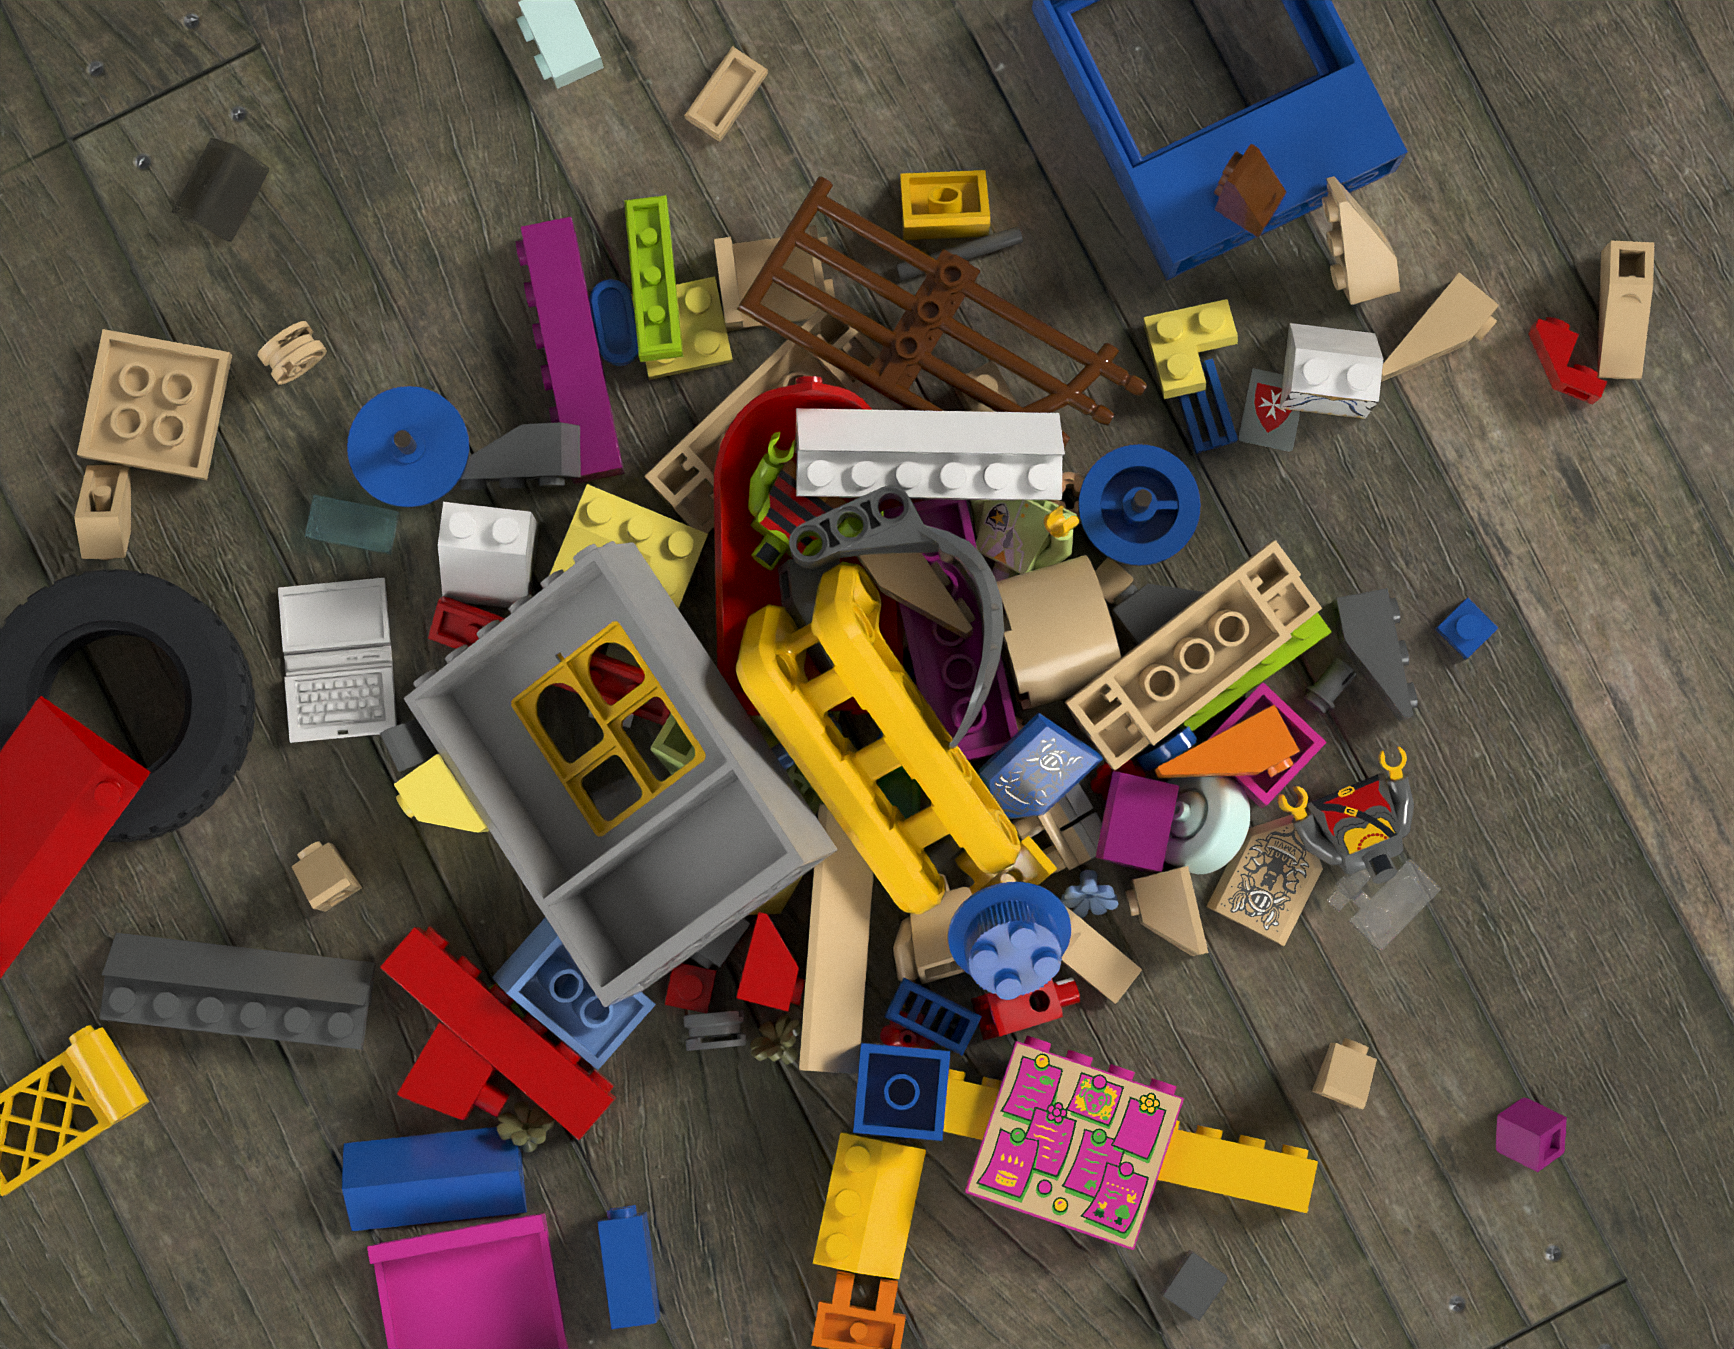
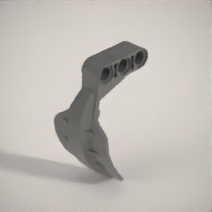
[789,485,1004,749]

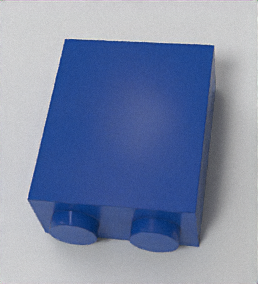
[598,1205,661,1329]

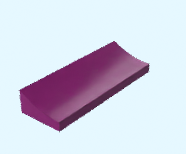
[879,499,1018,762]

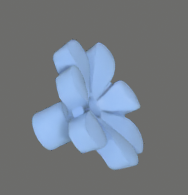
[1061,870,1118,918]

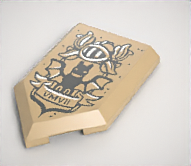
[1206,814,1323,947]

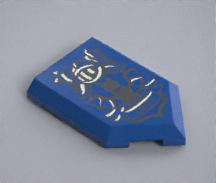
[979,713,1103,819]

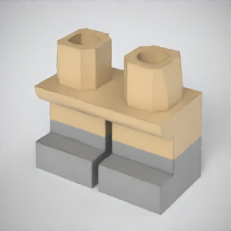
[1012,783,1102,874]

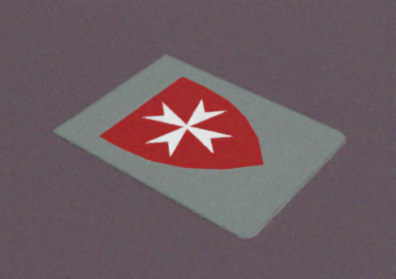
[1239,368,1300,452]

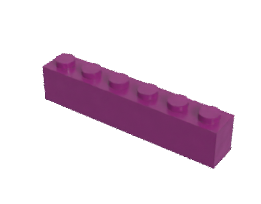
[515,217,625,484]

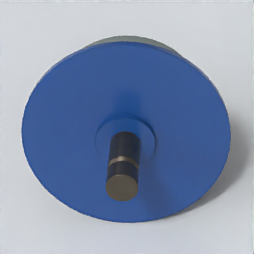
[347,386,469,507]

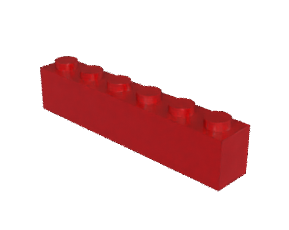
[380,926,616,1140]

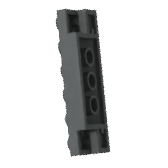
[99,933,376,1050]

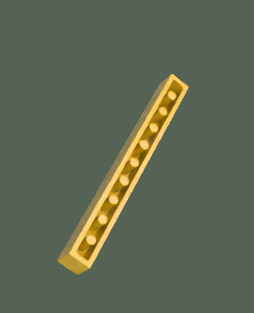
[943,1069,1318,1213]

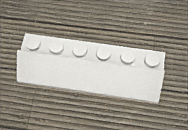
[795,408,1065,501]

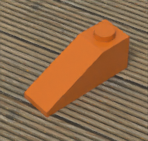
[1154,705,1300,778]

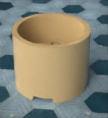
[996,555,1121,711]

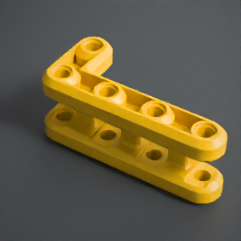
[736,562,1021,915]

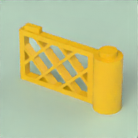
[0,1025,150,1197]

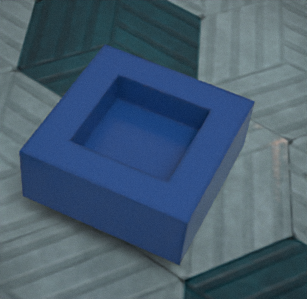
[1435,597,1498,660]

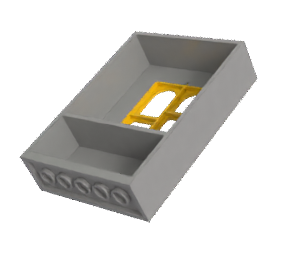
[403,541,838,1008]

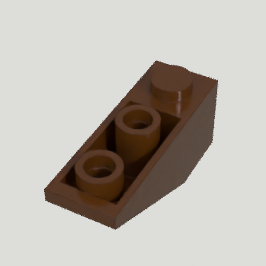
[1214,144,1286,238]

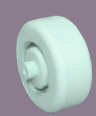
[1164,776,1250,874]

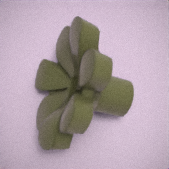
[750,1014,802,1065]
[497,1101,554,1152]

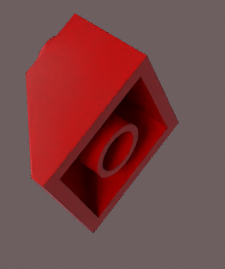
[736,912,806,1012]

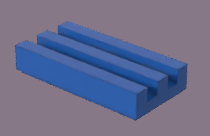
[1178,358,1238,454]

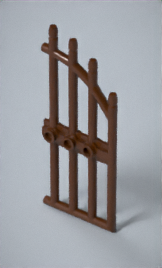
[737,176,1147,448]

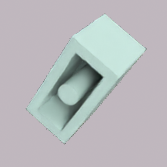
[516,0,604,89]

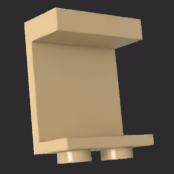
[714,225,835,331]

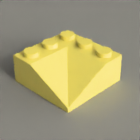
[550,484,708,651]

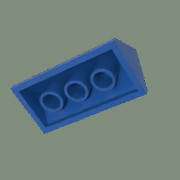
[342,1127,527,1231]

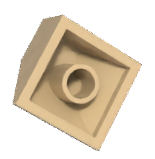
[1125,866,1208,956]

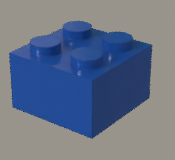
[853,1043,950,1141]

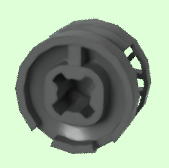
[683,1010,747,1051]

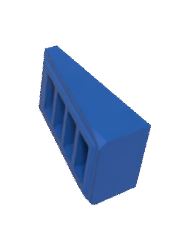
[884,977,982,1056]

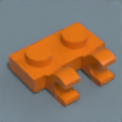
[811,1270,906,1349]

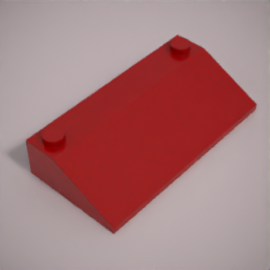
[0,696,151,979]

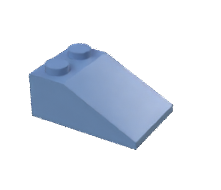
[492,917,656,1070]

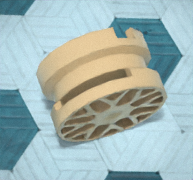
[257,321,327,385]

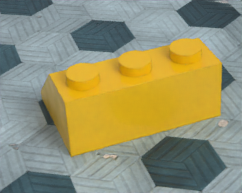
[813,1131,926,1279]

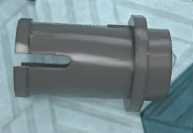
[1303,658,1357,715]

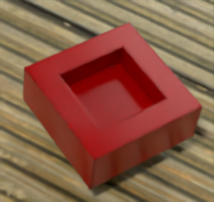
[664,963,717,1013]

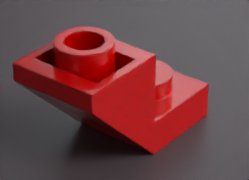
[1528,317,1607,405]

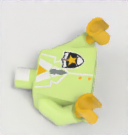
[971,500,1079,582]

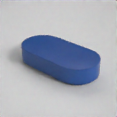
[589,279,639,366]
[1136,726,1197,771]

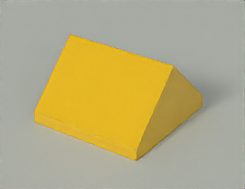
[900,170,990,240]

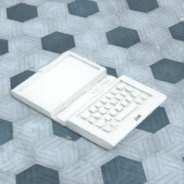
[278,578,397,743]

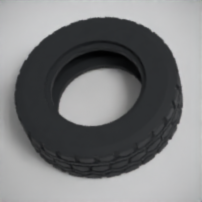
[0,569,256,842]

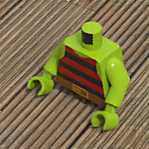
[748,432,884,570]

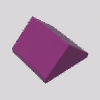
[1095,771,1179,872]

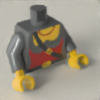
[1277,746,1414,884]

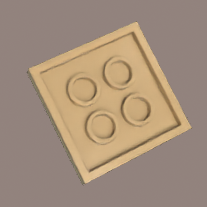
[77,329,232,480]

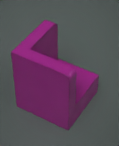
[1496,1097,1567,1172]

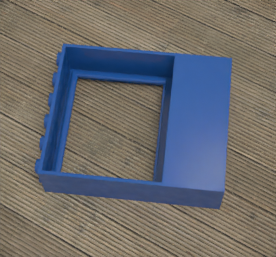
[1032,0,1408,281]

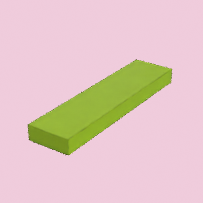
[624,195,683,362]

